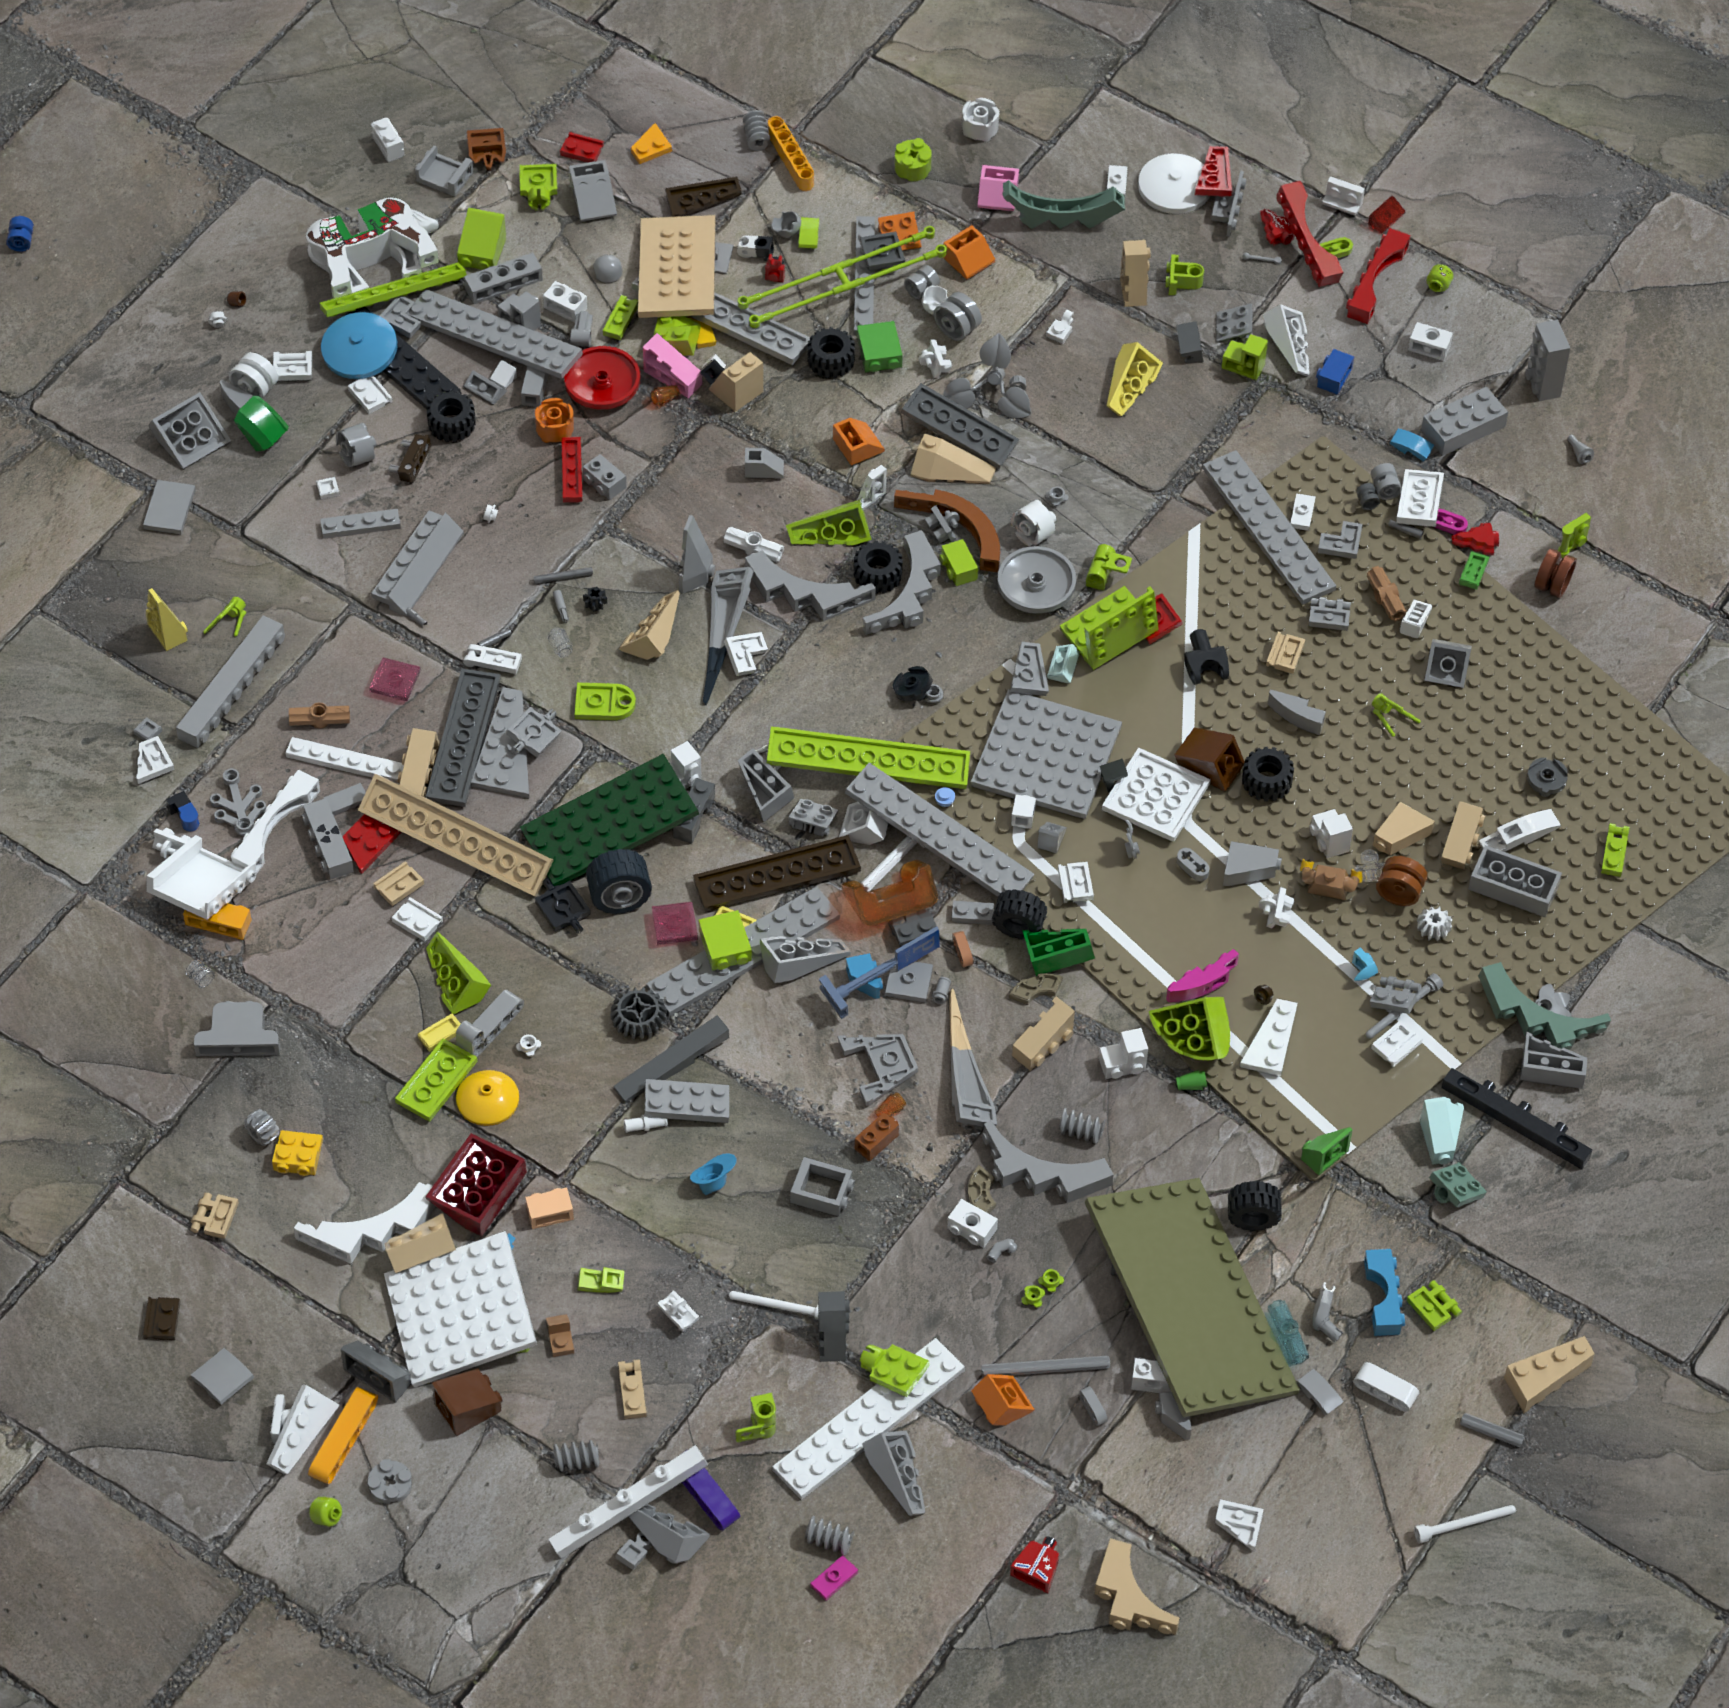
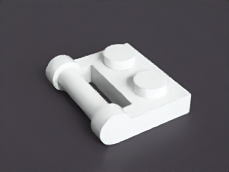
[273,351,312,381]

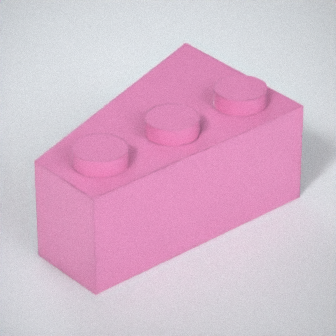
[643,333,702,398]

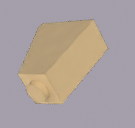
[1373,802,1435,855]

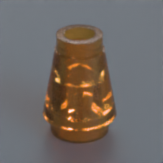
[650,385,680,406]
[874,1092,907,1117]

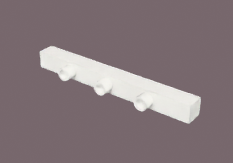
[549,1445,708,1558]

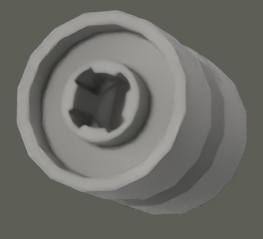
[904,265,940,299]
[1370,463,1402,500]

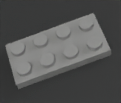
[644,1079,729,1123]

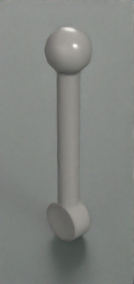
[1243,253,1282,265]

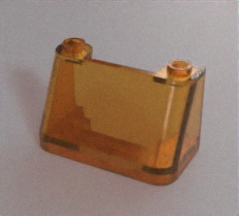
[841,859,938,926]

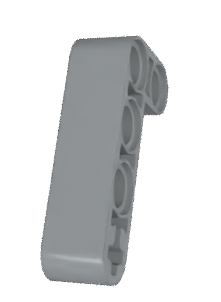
[456,990,524,1057]

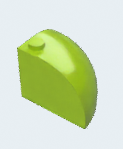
[1148,997,1230,1060]

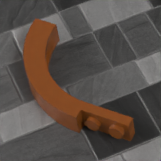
[894,489,1000,573]

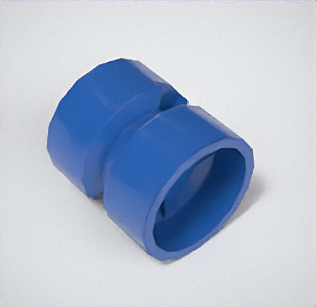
[6,216,34,252]

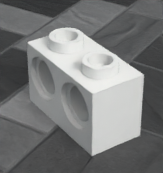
[543,281,587,323]

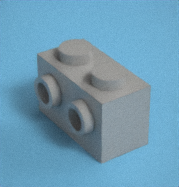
[583,454,627,500]

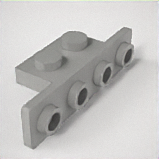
[1211,171,1246,237]

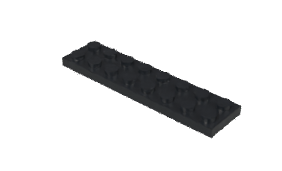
[343,306,461,409]

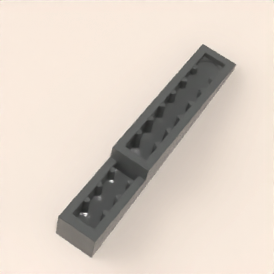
[613,1015,729,1103]

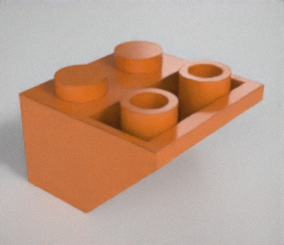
[943,225,995,280]
[833,418,885,465]

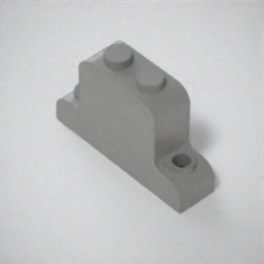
[194,1001,280,1056]

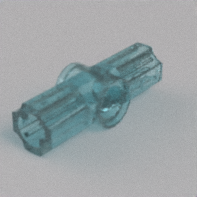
[1267,1299,1309,1364]

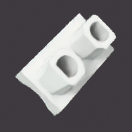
[919,340,952,378]
[152,828,191,858]
[1259,887,1294,928]
[657,1291,699,1332]

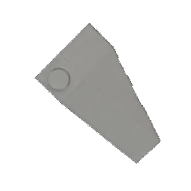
[679,515,716,594]
[628,1504,710,1564]

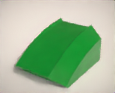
[234,396,289,452]

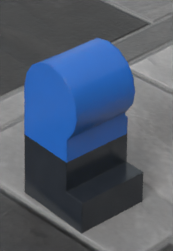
[166,791,200,832]

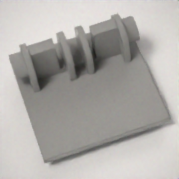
[1216,303,1252,342]
[788,799,838,836]

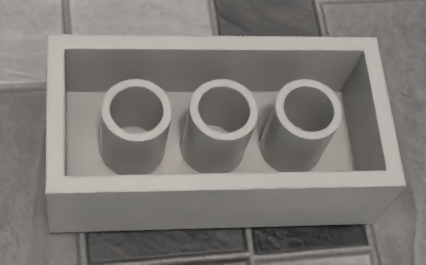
[1525,319,1570,401]
[1421,387,1508,456]
[1468,845,1562,917]

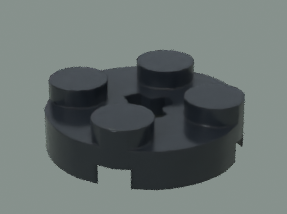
[893,666,933,701]

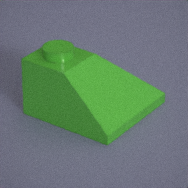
[1301,1127,1353,1175]

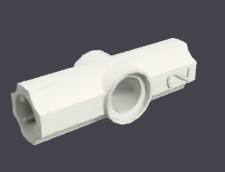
[724,527,784,562]

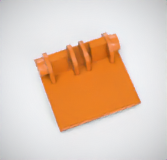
[878,212,922,251]

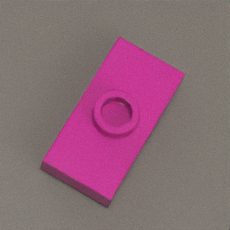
[810,1555,858,1601]

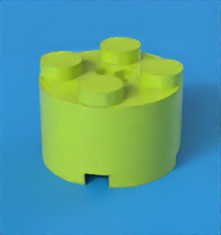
[895,138,932,182]

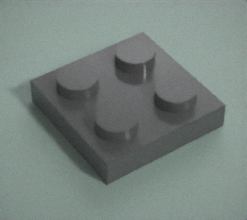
[860,232,905,271]

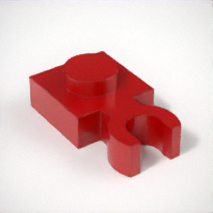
[765,254,785,283]

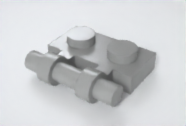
[1309,597,1351,631]
[1370,976,1421,1014]

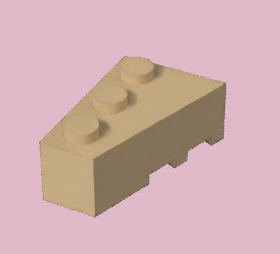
[1120,240,1151,307]
[1441,801,1486,870]

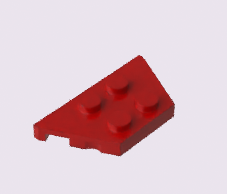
[342,814,402,874]

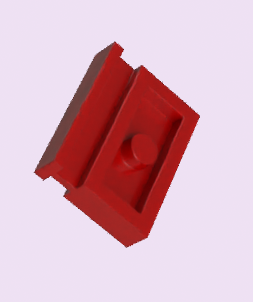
[560,132,604,163]

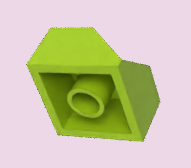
[653,316,701,356]

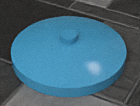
[321,312,397,379]

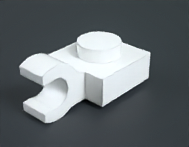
[1046,310,1073,344]

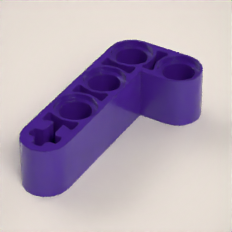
[680,1449,740,1531]

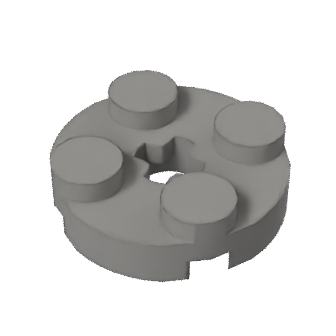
[368,1459,412,1504]

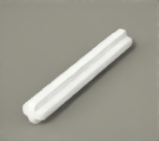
[861,836,918,892]

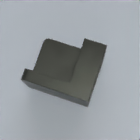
[1100,759,1128,792]

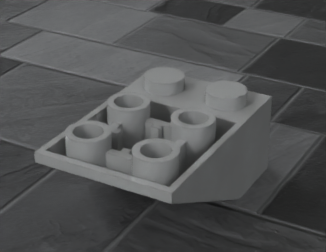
[569,160,617,222]

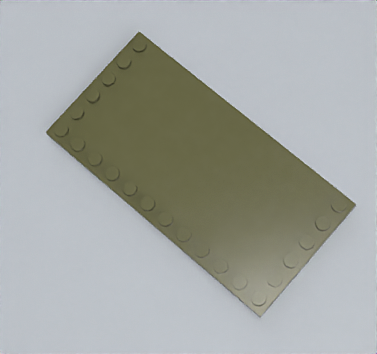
[1084,1178,1300,1418]

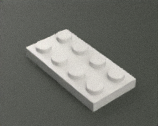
[1397,469,1444,527]

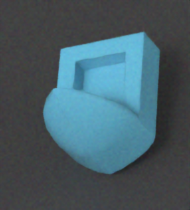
[1352,947,1378,981]

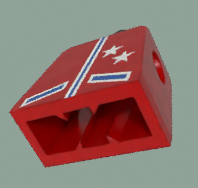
[1010,1536,1060,1594]

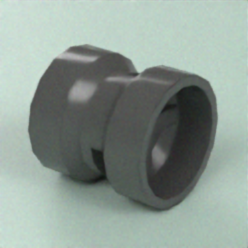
[1356,483,1380,510]

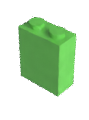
[857,321,903,372]

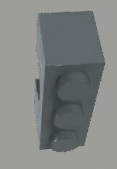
[673,778,715,844]

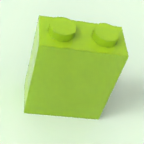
[699,910,752,971]

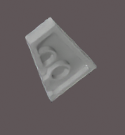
[1010,642,1049,696]

